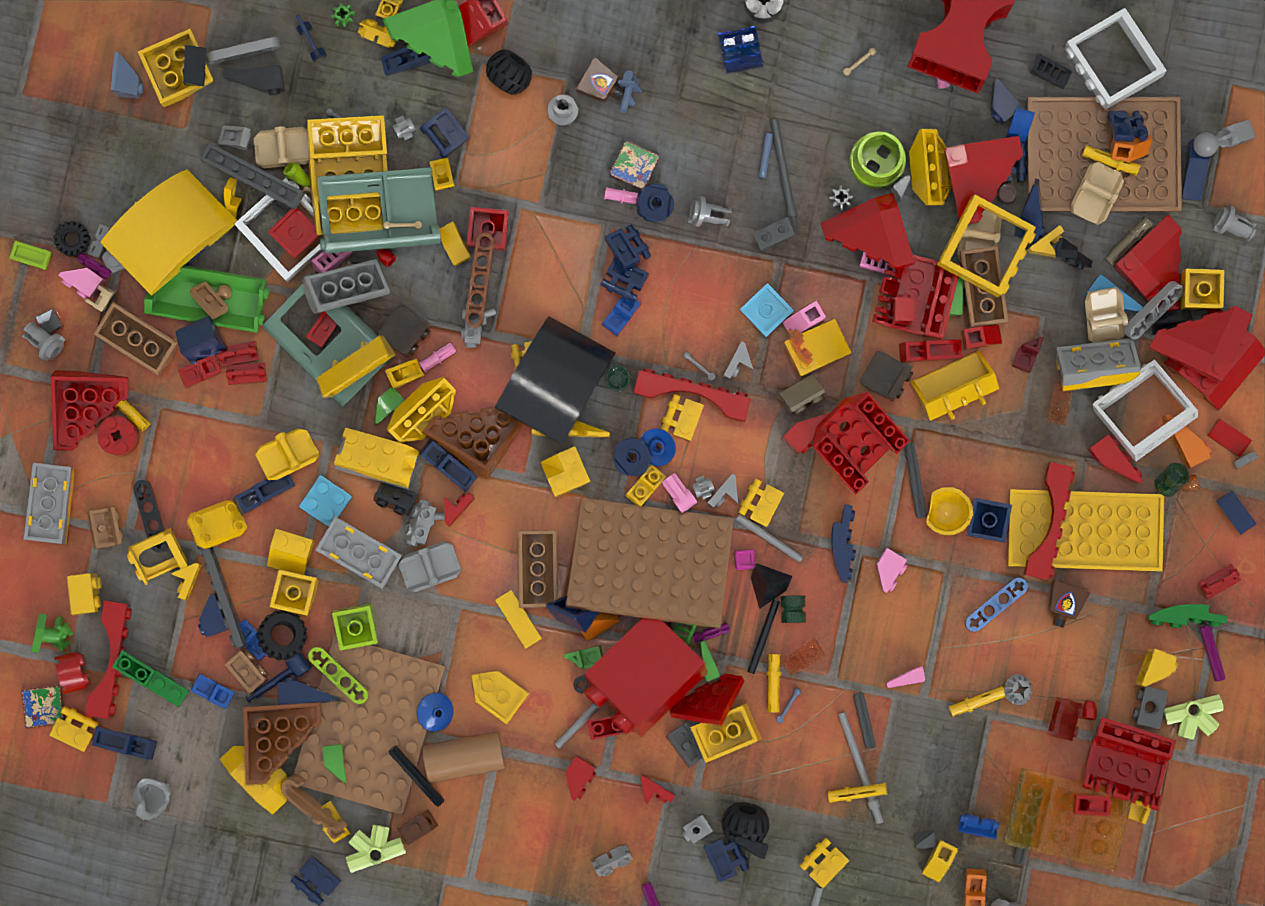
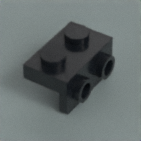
[1055,238,1093,270]
[373,482,418,516]

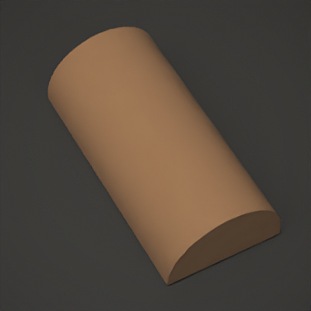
[959,246,1009,327]
[94,302,179,375]
[518,530,557,608]
[423,731,505,783]

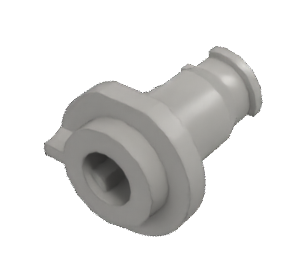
[548,95,578,126]
[688,196,732,227]
[1213,204,1257,241]
[22,322,66,361]

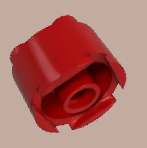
[97,416,140,456]
[55,651,91,694]

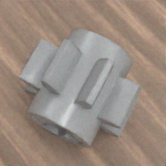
[393,116,416,140]
[829,186,853,210]
[692,475,715,500]

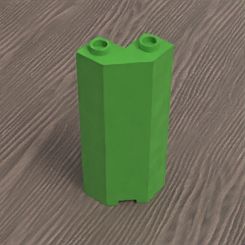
[144,265,270,333]

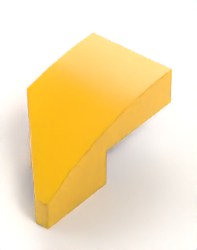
[224,177,242,218]

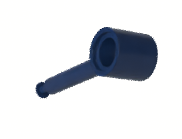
[246,652,312,703]

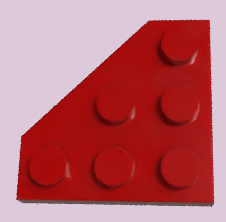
[669,674,745,726]

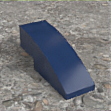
[419,439,477,492]
[232,474,295,516]
[92,726,157,760]

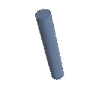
[758,133,773,179]

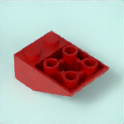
[458,0,509,47]
[781,413,829,455]

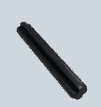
[388,746,444,807]

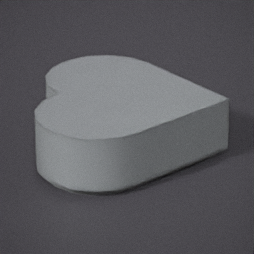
[1233,452,1259,469]

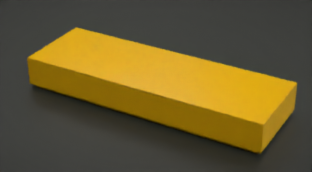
[495,590,542,649]

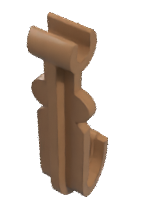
[281,774,347,839]

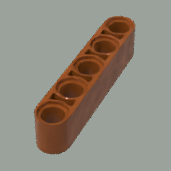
[465,233,494,328]

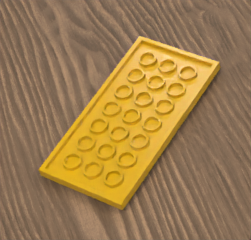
[1008,489,1164,571]

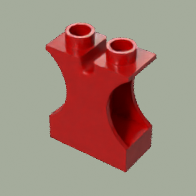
[907,0,1015,94]

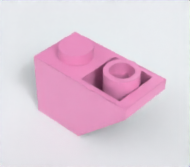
[58,268,106,299]
[782,301,826,338]
[876,548,907,593]

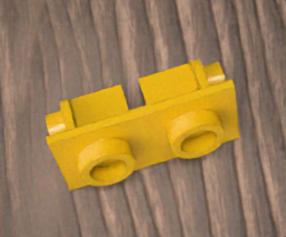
[358,19,396,48]

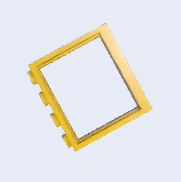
[937,195,1036,297]

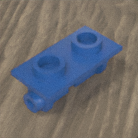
[958,813,1000,839]

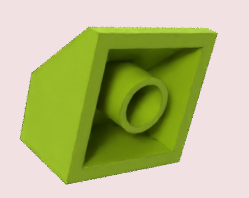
[332,602,378,651]

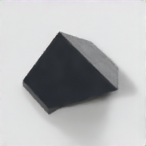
[751,563,792,609]

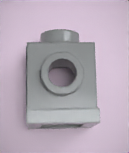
[682,814,713,844]

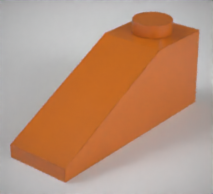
[1162,414,1212,468]

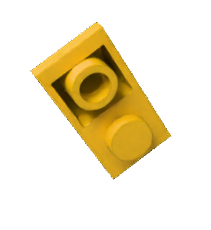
[922,839,958,882]

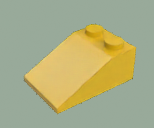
[783,319,851,378]
[691,703,762,763]

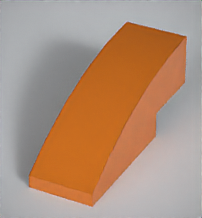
[963,868,987,906]

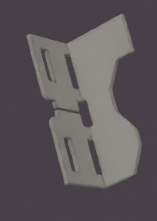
[88,224,111,259]

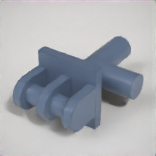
[617,70,642,113]

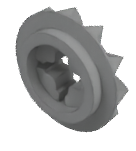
[1004,674,1033,705]

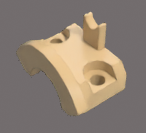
[85,285,115,312]

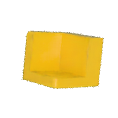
[1123,799,1151,824]

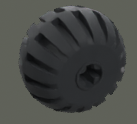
[486,49,532,95]
[722,802,770,843]

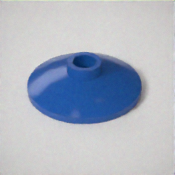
[641,428,676,466]
[417,693,454,731]

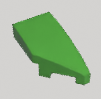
[374,387,405,425]
[564,645,603,669]
[323,744,347,783]

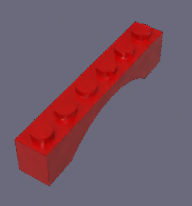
[634,368,751,422]
[1023,462,1075,580]
[85,601,132,719]

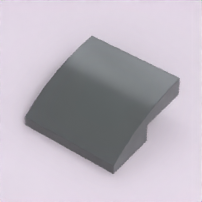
[666,720,703,768]

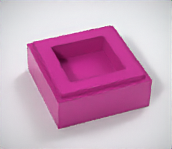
[735,549,755,570]

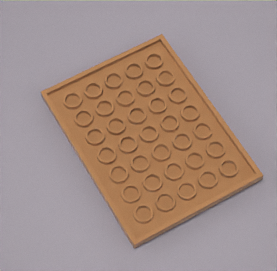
[1027,97,1182,212]
[566,498,734,628]
[294,635,446,815]

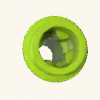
[283,162,310,187]

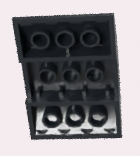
[495,316,616,445]

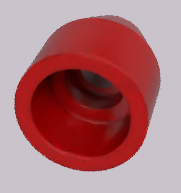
[376,248,397,268]
[1081,701,1097,720]

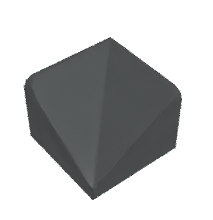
[36,309,63,334]
[914,831,936,849]

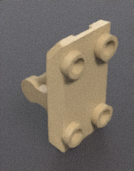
[254,126,309,168]
[1071,162,1124,225]
[957,209,1002,262]
[1085,287,1128,343]

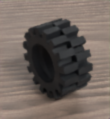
[53,221,90,257]

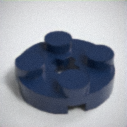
[636,184,674,222]
[614,437,653,476]

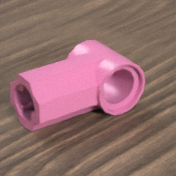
[662,473,698,513]

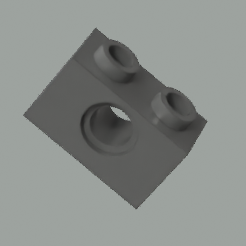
[753,217,800,251]
[1132,686,1168,729]

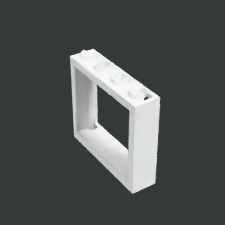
[1064,8,1167,110]
[235,178,323,282]
[1093,359,1198,461]

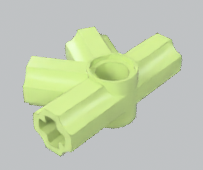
[1163,694,1224,740]
[346,825,406,873]

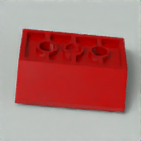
[812,392,910,495]

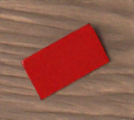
[1207,419,1252,457]

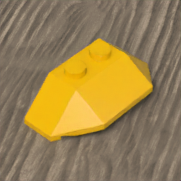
[909,129,951,206]
[387,377,456,443]
[220,746,287,815]

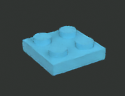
[740,283,794,337]
[299,475,353,527]

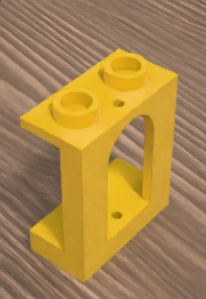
[127,528,188,585]

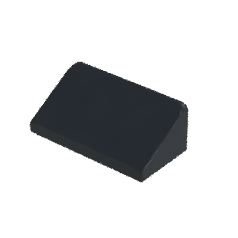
[183,45,206,86]
[1152,309,1193,335]

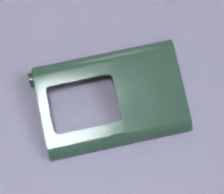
[317,167,441,254]
[263,273,395,408]

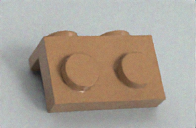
[87,506,123,550]
[225,649,268,694]

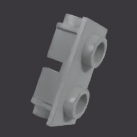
[592,845,633,877]

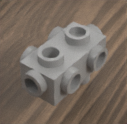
[461,301,496,348]
[405,499,445,547]

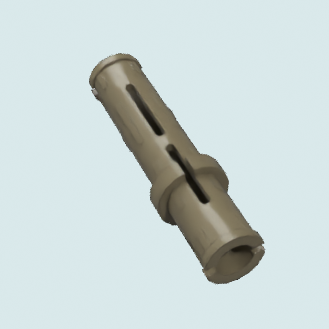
[1104,217,1153,266]

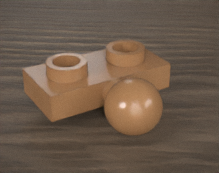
[189,281,232,320]

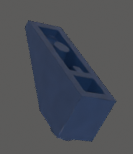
[381,47,432,76]
[1181,139,1210,201]
[1014,178,1045,243]
[277,678,340,705]

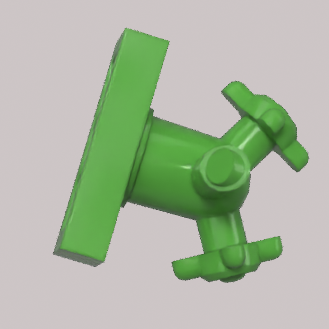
[31,613,74,653]

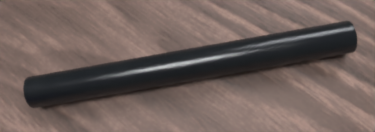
[747,599,780,674]

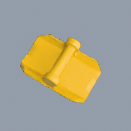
[255,428,319,480]
[187,500,247,549]

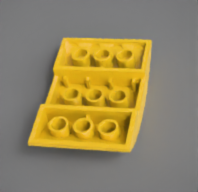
[307,116,387,235]
[100,169,238,296]

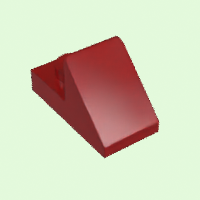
[444,493,475,527]
[640,774,675,805]
[1073,794,1111,817]

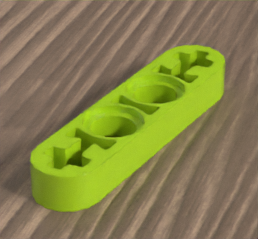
[308,647,369,704]

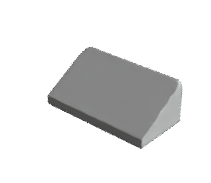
[890,175,911,203]

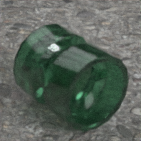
[605,366,630,392]
[1155,462,1190,497]
[781,595,806,623]

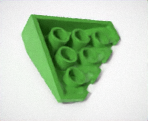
[383,0,473,77]

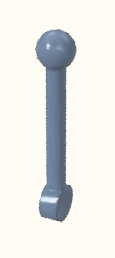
[776,688,801,723]

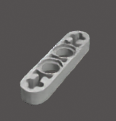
[207,37,281,64]
[1124,281,1184,340]

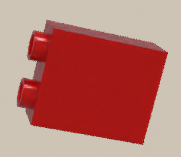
[583,618,708,737]

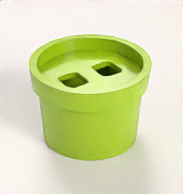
[849,132,906,189]

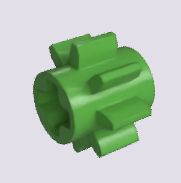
[331,3,355,28]

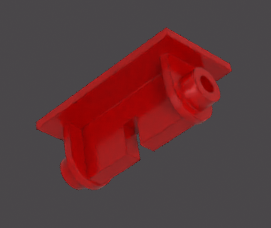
[217,341,259,367]
[226,362,267,385]
[1198,564,1241,599]

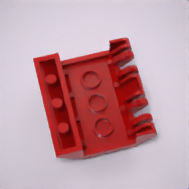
[872,255,962,339]
[1163,309,1265,411]
[1082,717,1176,811]

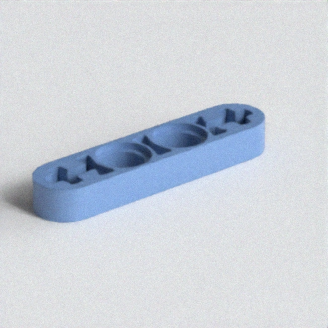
[965,578,1028,632]

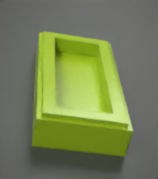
[9,240,53,270]

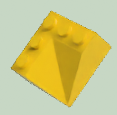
[138,29,214,108]

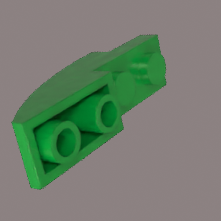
[1146,604,1228,628]
[112,650,189,708]

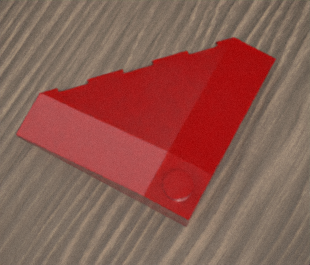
[944,136,1023,225]
[821,193,915,269]
[1113,215,1181,311]
[1149,306,1253,383]
[51,370,129,451]

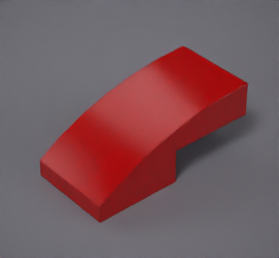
[178,355,222,389]

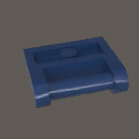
[420,107,470,159]

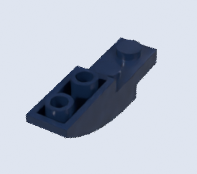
[831,504,856,583]

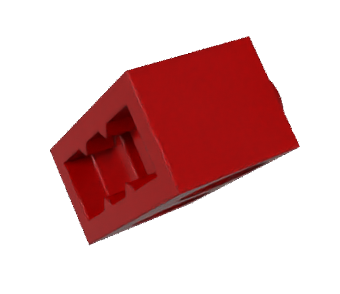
[891,294,915,325]

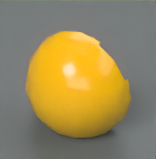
[926,487,973,536]

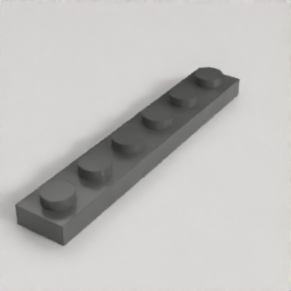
[200,143,305,210]
[198,546,248,649]

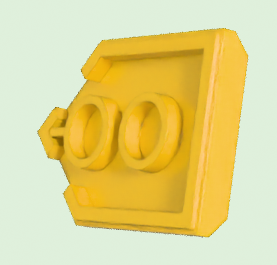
[471,671,529,725]

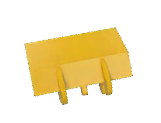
[316,336,396,398]
[910,350,999,421]

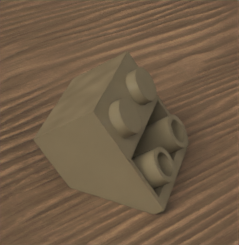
[779,374,825,415]

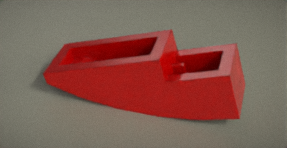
[899,339,962,363]

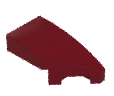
[1012,337,1044,373]

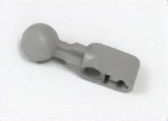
[1193,120,1256,157]

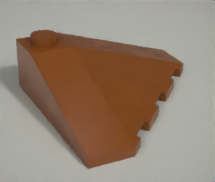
[423,406,523,479]
[243,702,321,785]

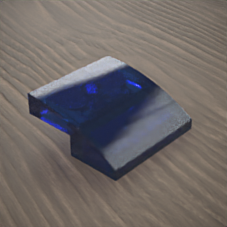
[718,26,763,74]

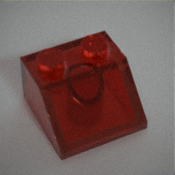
[1047,697,1083,741]

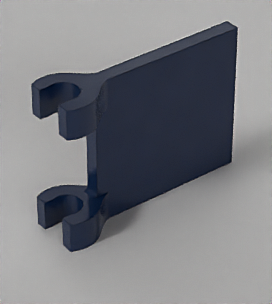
[296,14,327,62]

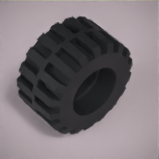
[257,610,307,661]

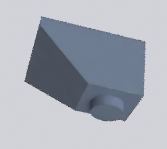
[110,52,144,99]

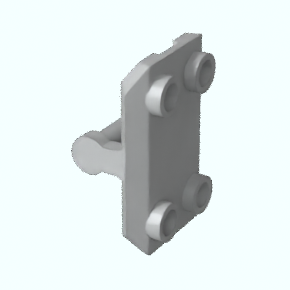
[398,542,462,592]

